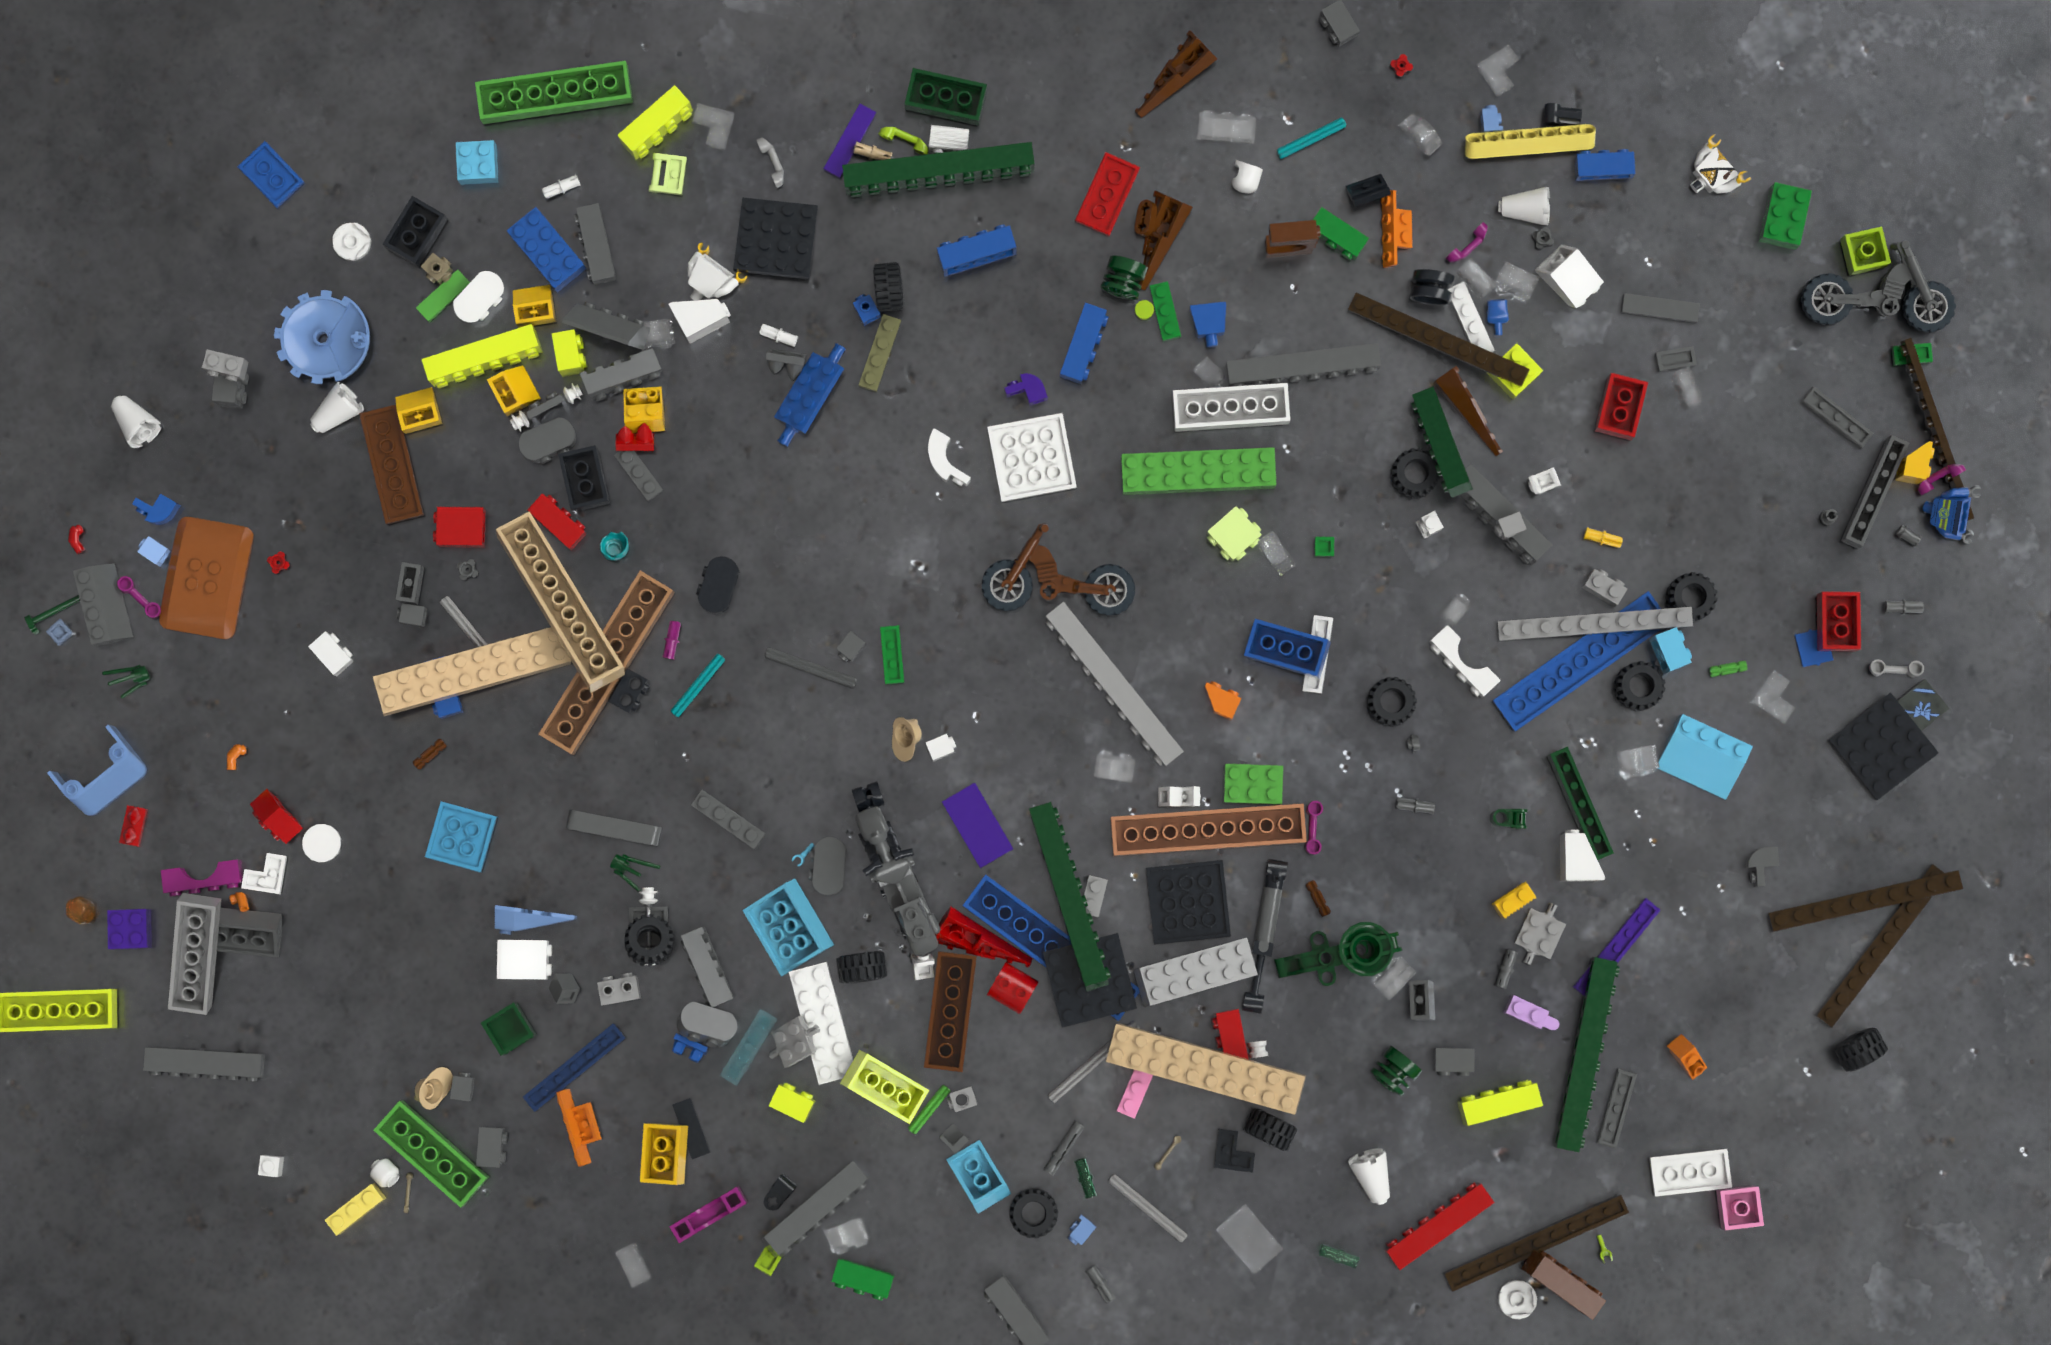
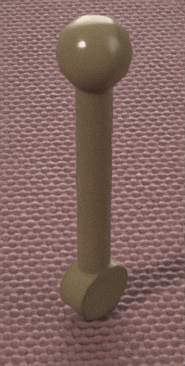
[1154,1136,1181,1170]
[404,1172,413,1213]

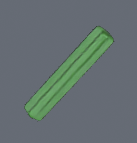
[908,1085,950,1134]

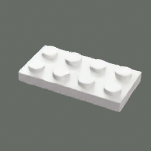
[1649,1149,1732,1197]

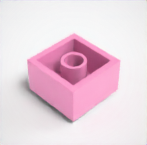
[1716,1186,1764,1230]

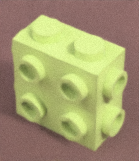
[1207,506,1262,562]

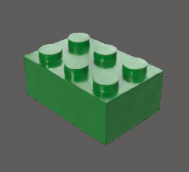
[1759,182,1812,250]

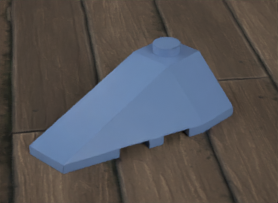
[495,905,577,935]

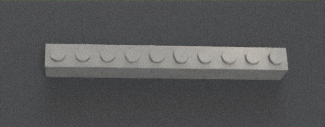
[1045,602,1184,767]

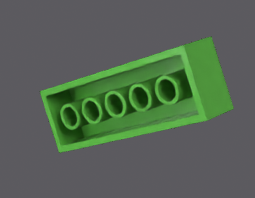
[374,1100,489,1208]

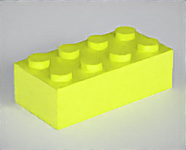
[618,85,693,160]
[840,1050,929,1124]
[1457,1080,1543,1126]

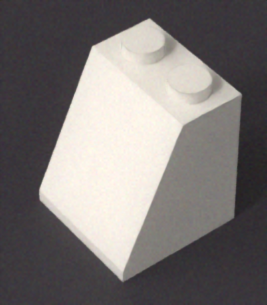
[1535,244,1604,308]
[669,299,731,344]
[1560,830,1605,881]
[497,940,552,980]

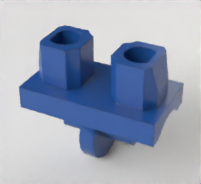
[672,1033,708,1063]

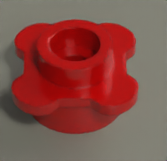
[1390,54,1413,77]
[267,552,290,574]

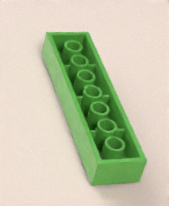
[475,61,633,124]
[1121,447,1276,495]

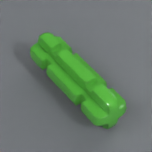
[1709,661,1747,677]

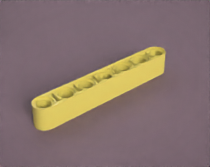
[1465,124,1596,159]

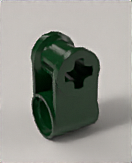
[1490,809,1528,829]

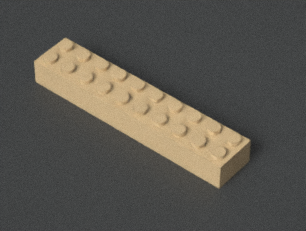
[496,511,625,693]
[373,627,571,716]
[1106,1023,1306,1115]

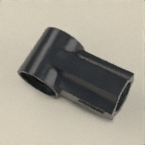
[1543,103,1582,126]

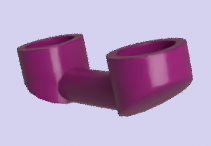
[1446,222,1488,263]
[1918,464,1966,496]
[117,576,161,619]
[1304,801,1323,855]

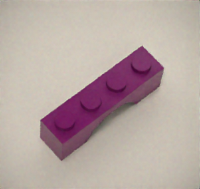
[161,859,243,897]
[669,1186,748,1243]

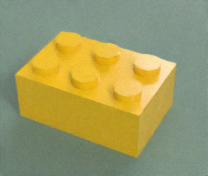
[640,1123,688,1185]

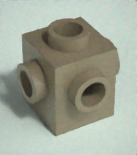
[421,253,453,285]

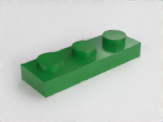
[1149,281,1181,342]
[880,625,904,685]

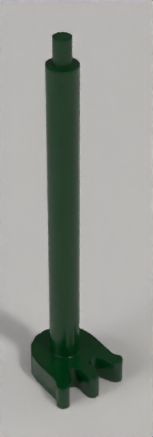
[24,595,80,635]

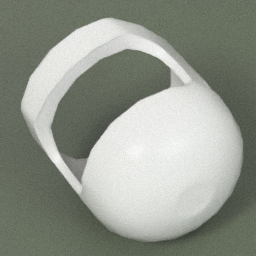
[1231,160,1263,193]

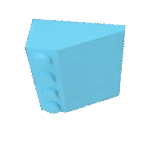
[1655,714,1753,800]
[742,879,834,977]

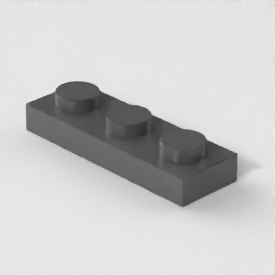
[614,451,664,502]

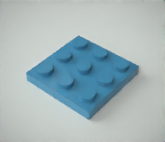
[425,801,497,873]

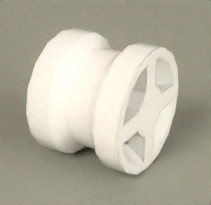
[1247,1040,1268,1058]

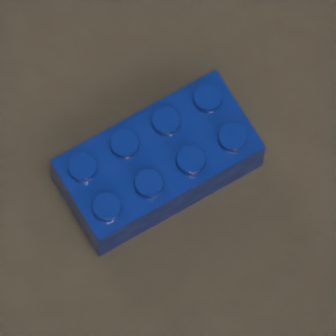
[507,207,587,293]
[937,224,1017,277]
[1244,619,1331,679]

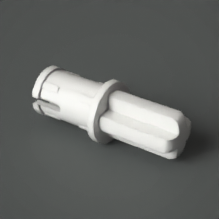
[542,174,581,199]
[760,324,798,347]

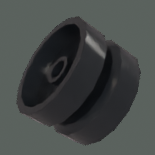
[1410,269,1455,305]

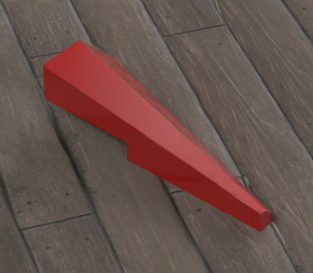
[935,906,1033,967]

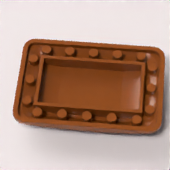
[159,517,254,639]

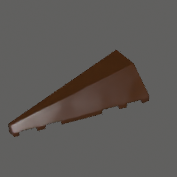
[1135,30,1218,118]
[1139,190,1193,290]
[1433,366,1503,456]

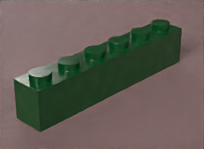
[1411,386,1473,498]
[1547,747,1614,860]

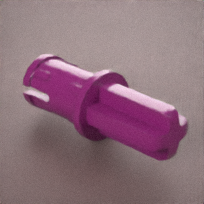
[662,621,681,659]

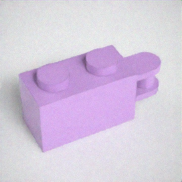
[1503,995,1559,1030]

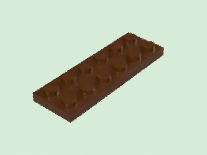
[359,405,424,525]

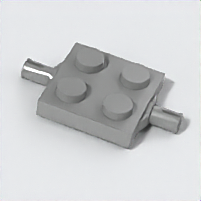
[1515,903,1566,965]
[768,1016,820,1068]

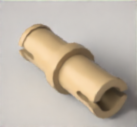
[853,141,893,161]

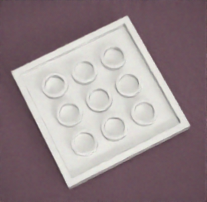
[987,413,1077,502]

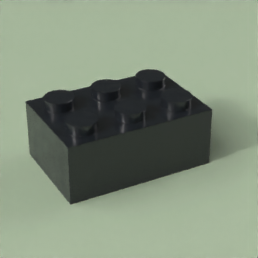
[383,196,448,268]
[558,445,610,512]

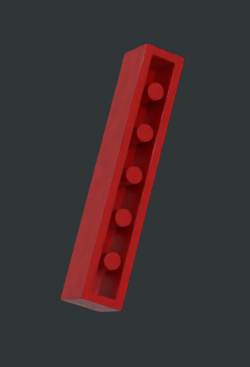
[1385,1182,1495,1270]

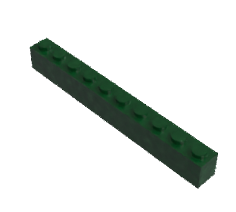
[1029,802,1111,992]
[1554,957,1620,1152]

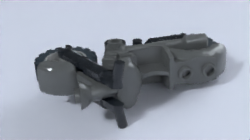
[855,807,941,956]

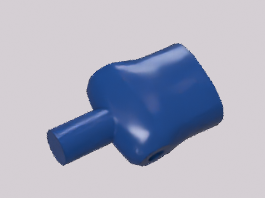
[1487,299,1509,335]

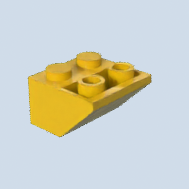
[513,284,556,328]
[487,365,541,417]
[623,386,665,433]
[395,387,442,434]
[1895,441,1935,485]

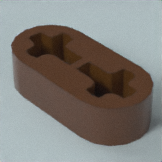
[1135,199,1157,237]

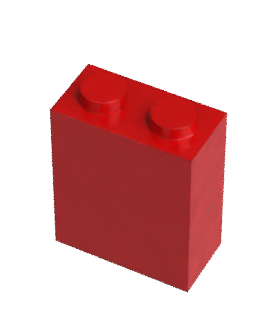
[433,507,486,548]

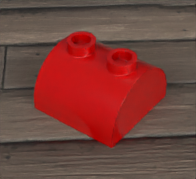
[987,962,1039,1015]

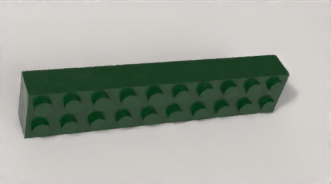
[842,142,1035,197]

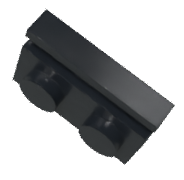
[1346,174,1391,207]

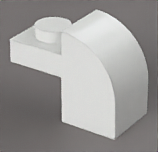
[1158,786,1201,807]

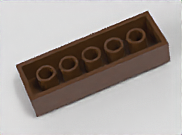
[924,951,977,1072]

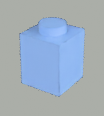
[138,536,171,567]

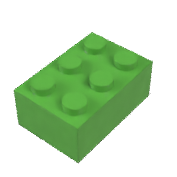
[1223,764,1283,805]

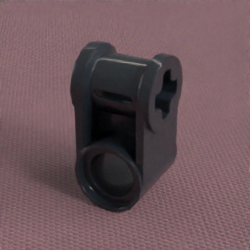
[763,1173,797,1211]

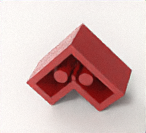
[250,789,303,844]

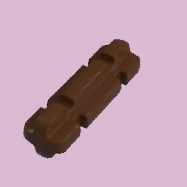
[413,739,447,769]
[1306,880,1331,917]

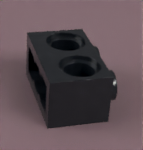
[609,668,650,714]

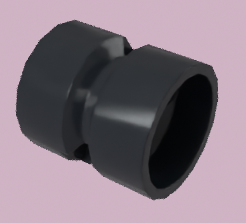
[852,781,885,812]

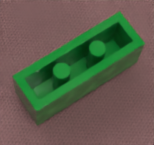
[1313,207,1369,260]
[831,1258,894,1301]

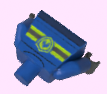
[1923,485,1981,544]

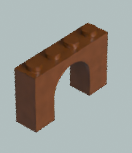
[1265,220,1321,258]

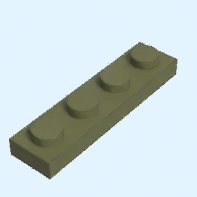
[859,314,901,392]

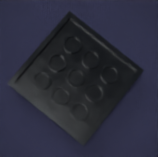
[733,197,818,279]
[1828,692,1939,800]
[1146,860,1231,945]
[1043,933,1137,1028]

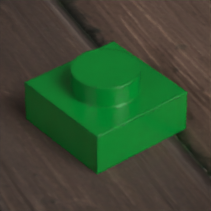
[1314,537,1334,557]

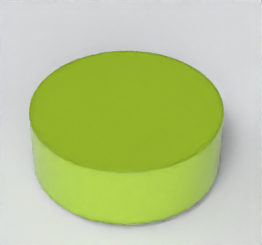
[1135,300,1154,320]

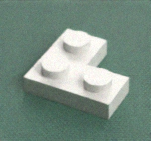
[241,853,287,894]

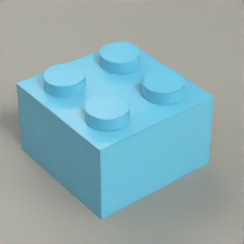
[456,140,498,185]
[1649,627,1692,674]

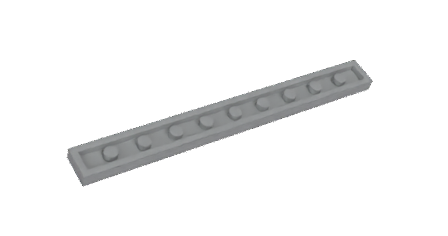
[1498,607,1693,641]

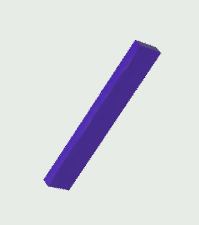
[1573,898,1660,996]

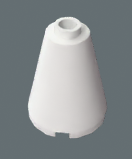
[1498,187,1550,225]
[310,382,364,433]
[111,396,161,448]
[1348,1148,1390,1205]

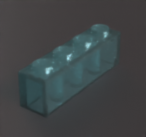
[720,1009,778,1086]

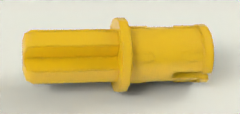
[1583,527,1623,548]

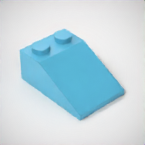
[946,1140,1011,1214]

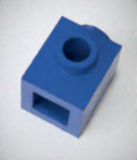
[853,294,881,326]

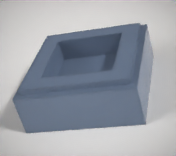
[46,619,74,646]

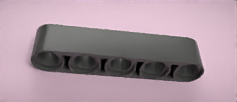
[565,810,662,846]

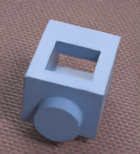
[1480,105,1503,132]
[1067,1214,1096,1245]

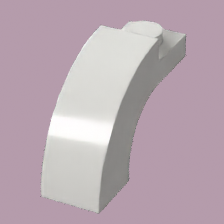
[928,428,971,486]

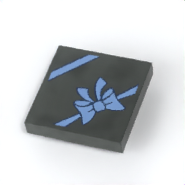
[1897,679,1950,731]

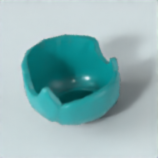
[600,532,629,561]

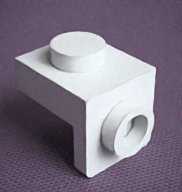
[1528,468,1561,495]
[912,953,935,980]

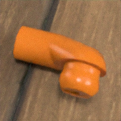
[226,744,246,770]
[229,892,249,912]

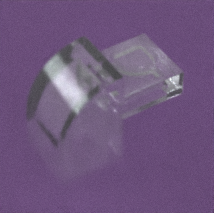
[1399,113,1443,156]
[1258,531,1296,576]

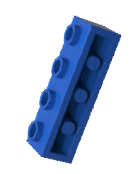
[1060,303,1109,384]

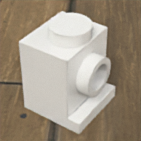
[1415,511,1444,539]

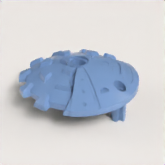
[274,290,370,384]

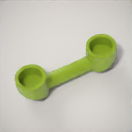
[878,127,929,155]

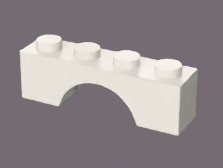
[1429,625,1501,698]

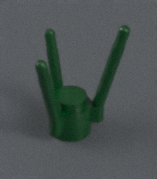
[102,665,150,699]
[610,854,661,892]

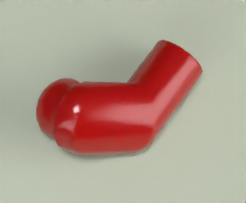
[68,525,85,554]

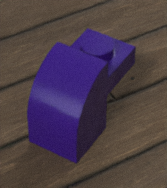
[1004,373,1048,406]

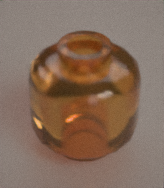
[66,896,96,925]

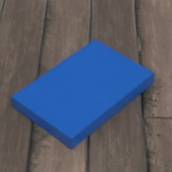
[237,141,305,208]

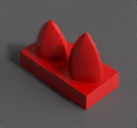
[616,423,654,451]
[119,805,148,847]

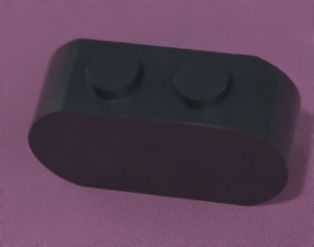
[696,556,740,615]

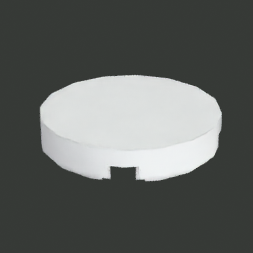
[333,223,371,261]
[302,824,341,862]
[1498,1280,1537,1319]

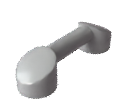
[756,138,784,188]
[1869,659,1924,678]

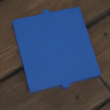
[1795,629,1834,667]

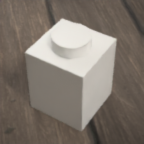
[926,734,956,762]
[258,1155,284,1177]

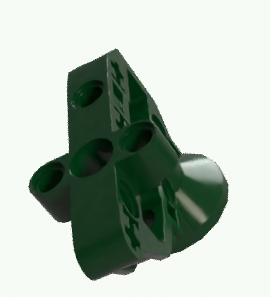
[1274,922,1403,986]

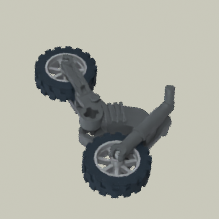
[1801,240,1956,332]

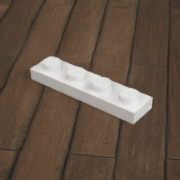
[1448,282,1495,353]
[1302,615,1333,694]

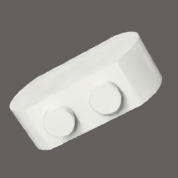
[453,271,504,322]

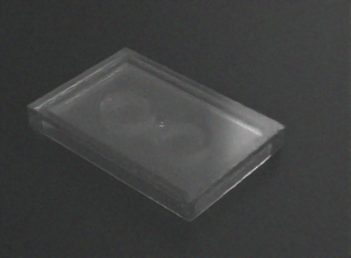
[1216,1204,1283,1274]

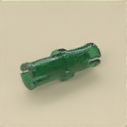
[1074,1158,1097,1199]
[1319,1244,1359,1269]

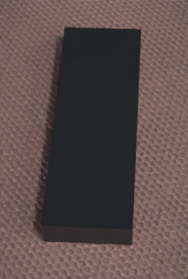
[672,1098,711,1159]

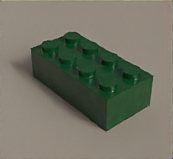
[904,68,987,126]

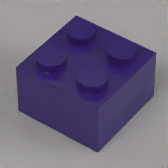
[107,909,152,950]

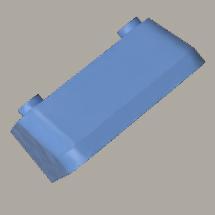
[47,725,147,816]

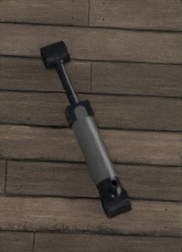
[1242,859,1288,1014]

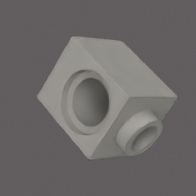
[1495,511,1527,540]
[947,1086,977,1112]

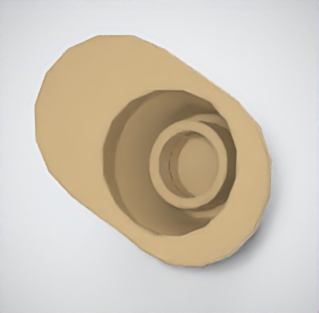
[892,717,922,762]
[414,1067,453,1110]

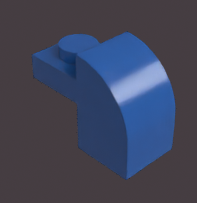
[132,494,181,525]

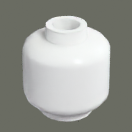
[370,1159,399,1187]

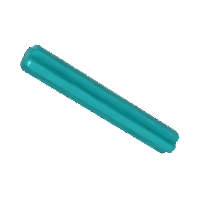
[1277,117,1346,159]
[671,654,725,717]

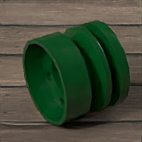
[1100,255,1148,300]
[1370,1045,1422,1097]

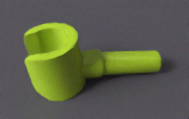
[1597,1235,1613,1264]

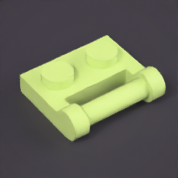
[648,153,687,195]

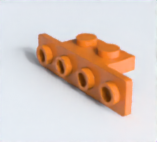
[1381,190,1412,268]
[556,1089,602,1167]

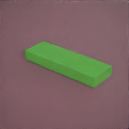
[416,270,470,323]

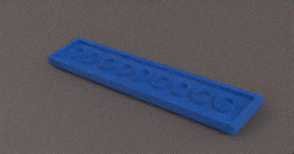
[1492,591,1661,732]

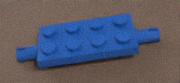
[774,343,846,447]

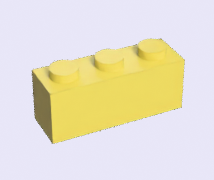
[325,1183,386,1236]

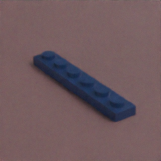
[523,1023,626,1112]

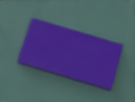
[942,783,1013,868]

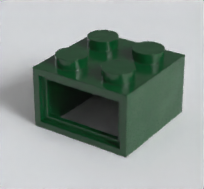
[481,1002,536,1056]

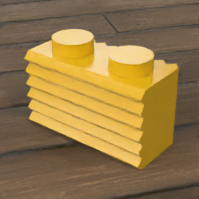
[1492,882,1536,919]

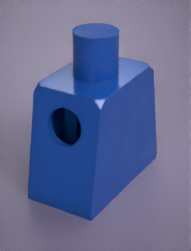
[1189,302,1226,348]

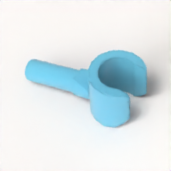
[792,843,815,866]

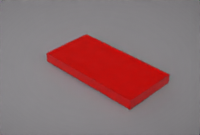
[1075,152,1140,237]

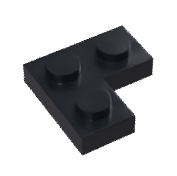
[1214,1129,1255,1173]

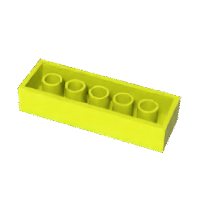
[422,324,543,388]
[0,989,118,1032]

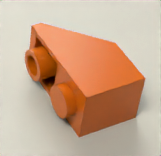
[1204,681,1241,720]
[1667,1034,1707,1080]

